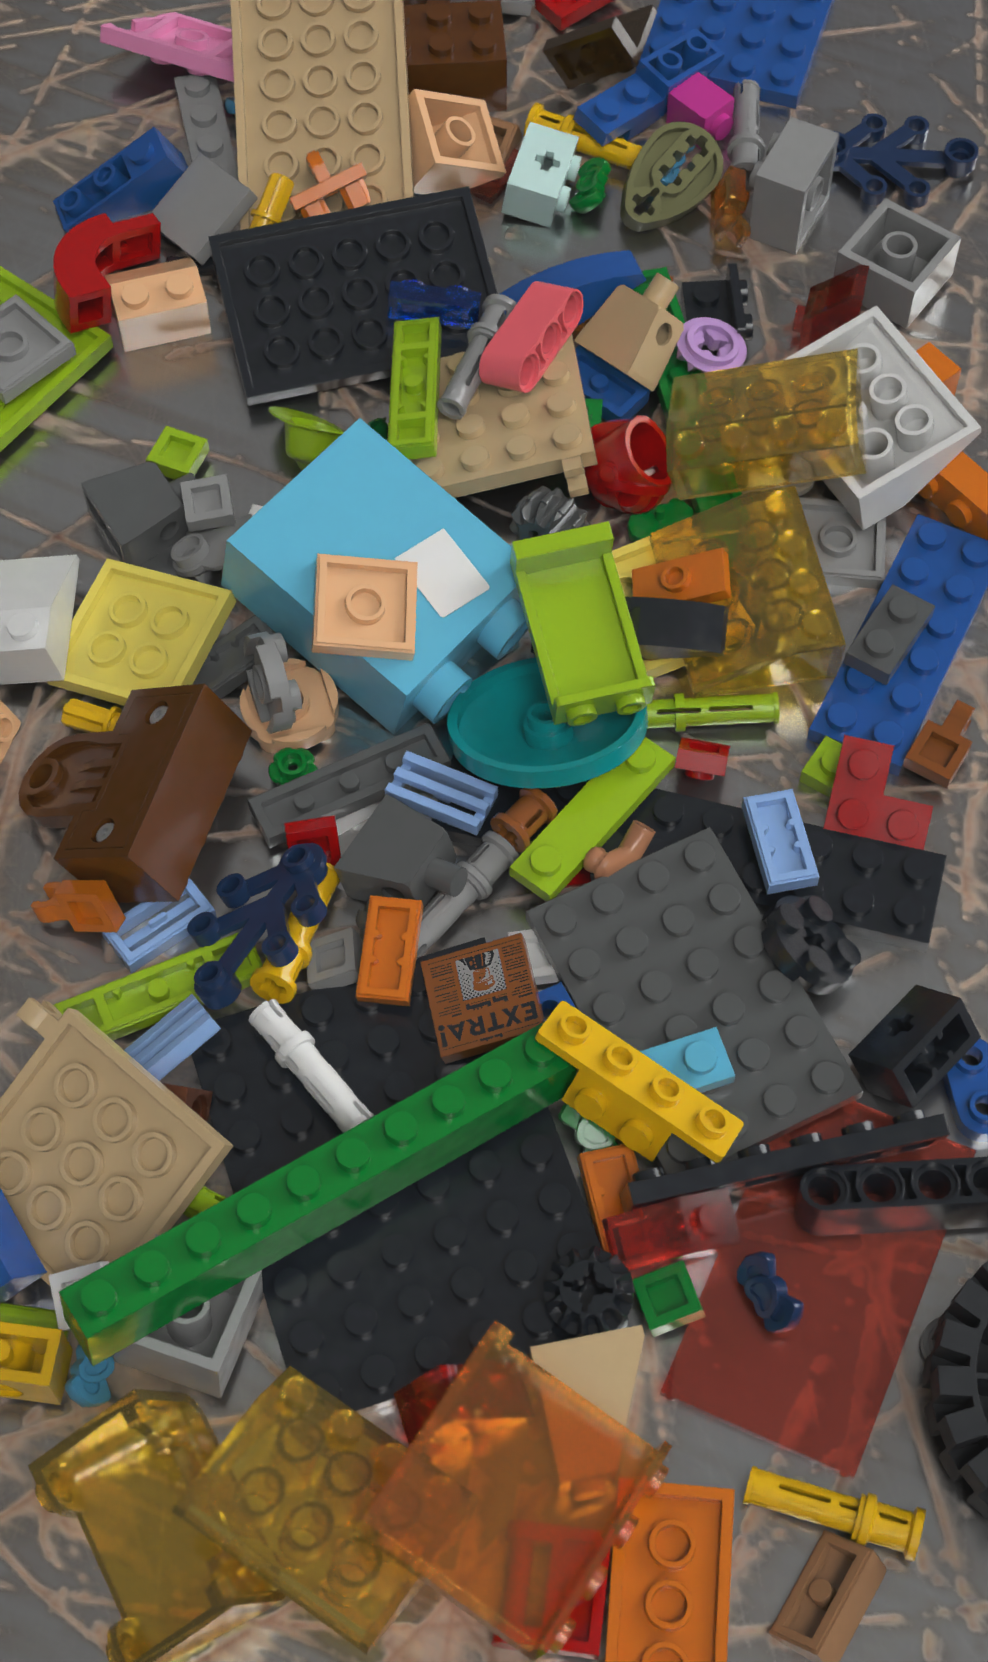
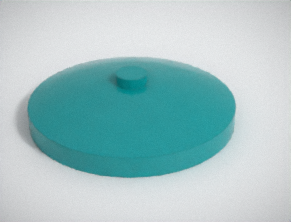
[447,657,648,789]

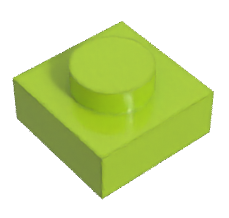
[146,426,210,480]
[799,736,842,798]

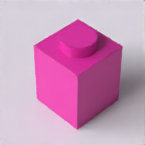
[666,72,735,150]

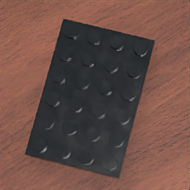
[208,186,503,406]

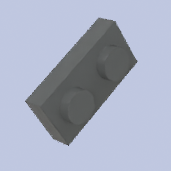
[844,584,935,685]

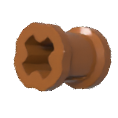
[490,788,558,853]

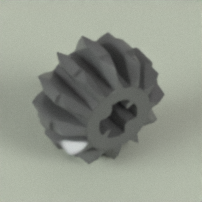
[509,485,591,541]

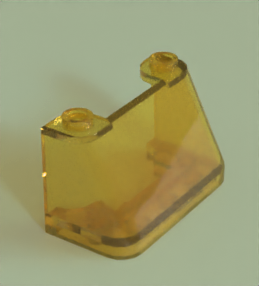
[28,1389,286,1662]

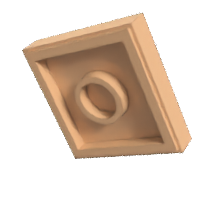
[312,553,418,661]

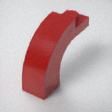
[53,213,161,334]

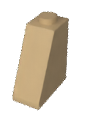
[529,1325,645,1501]

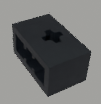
[848,985,981,1109]

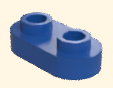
[942,1039,988,1142]

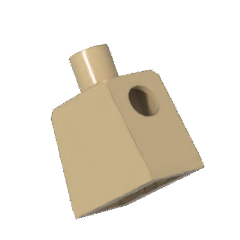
[574,273,684,392]

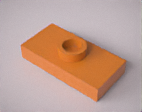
[632,547,731,603]
[356,895,424,1006]
[576,1144,659,1260]

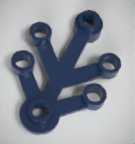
[833,113,979,208]
[187,843,328,1010]

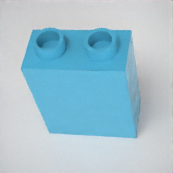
[221,418,528,735]

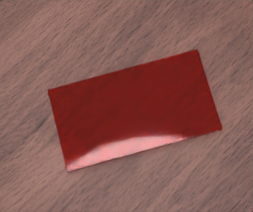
[660,1101,976,1479]

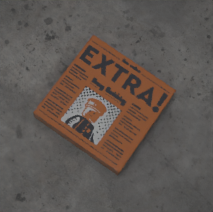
[420,933,545,1064]

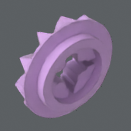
[676,317,747,380]

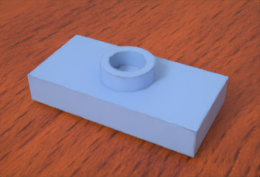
[741,789,819,894]

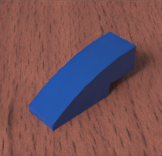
[500,250,646,326]

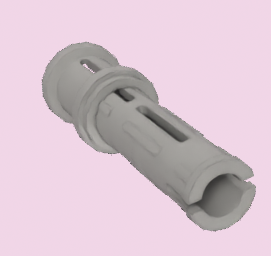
[726,79,765,192]
[437,294,517,419]
[416,830,519,960]

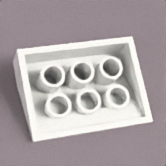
[759,305,981,530]
[0,554,80,685]

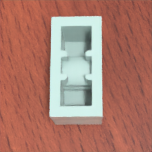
[501,122,582,228]

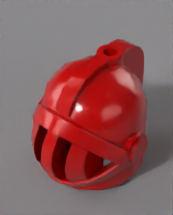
[584,415,676,514]

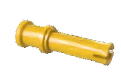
[523,102,643,170]
[250,863,340,1004]
[743,1465,926,1562]

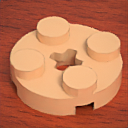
[240,658,339,754]

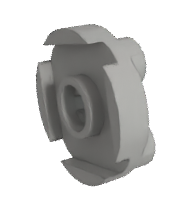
[243,631,302,734]

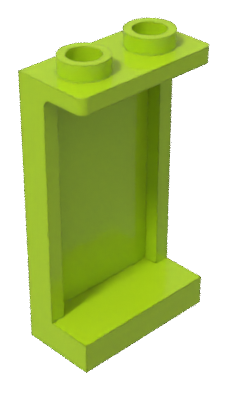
[510,521,656,726]

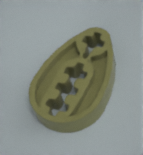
[620,122,723,232]

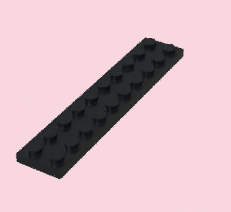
[431,753,947,953]

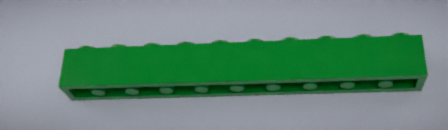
[59,1021,577,1366]

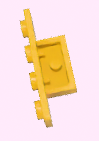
[535,1001,744,1163]

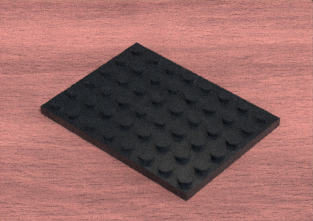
[191,937,628,1434]

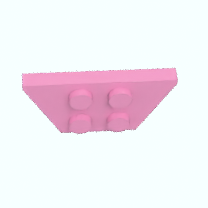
[100,12,234,82]

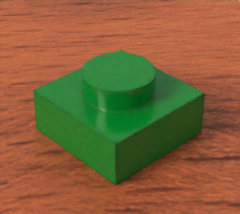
[632,1259,706,1337]

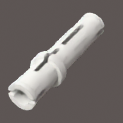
[248,999,374,1133]

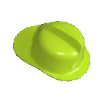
[269,406,345,470]

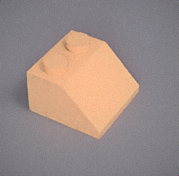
[409,89,506,195]
[105,257,211,352]

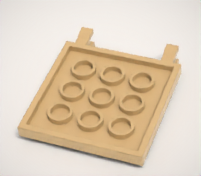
[409,334,598,498]
[0,997,234,1286]

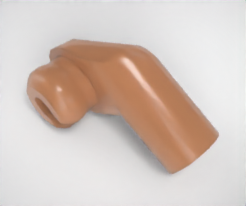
[583,820,656,879]

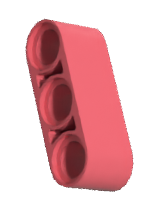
[479,281,584,393]

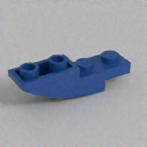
[573,28,725,146]

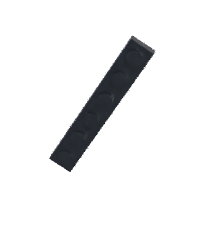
[619,1110,950,1216]

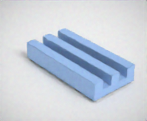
[385,750,498,835]
[101,878,217,974]
[124,994,221,1081]

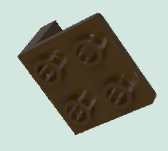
[542,4,657,89]

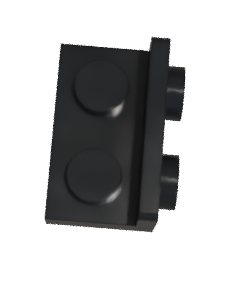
[681,263,753,356]

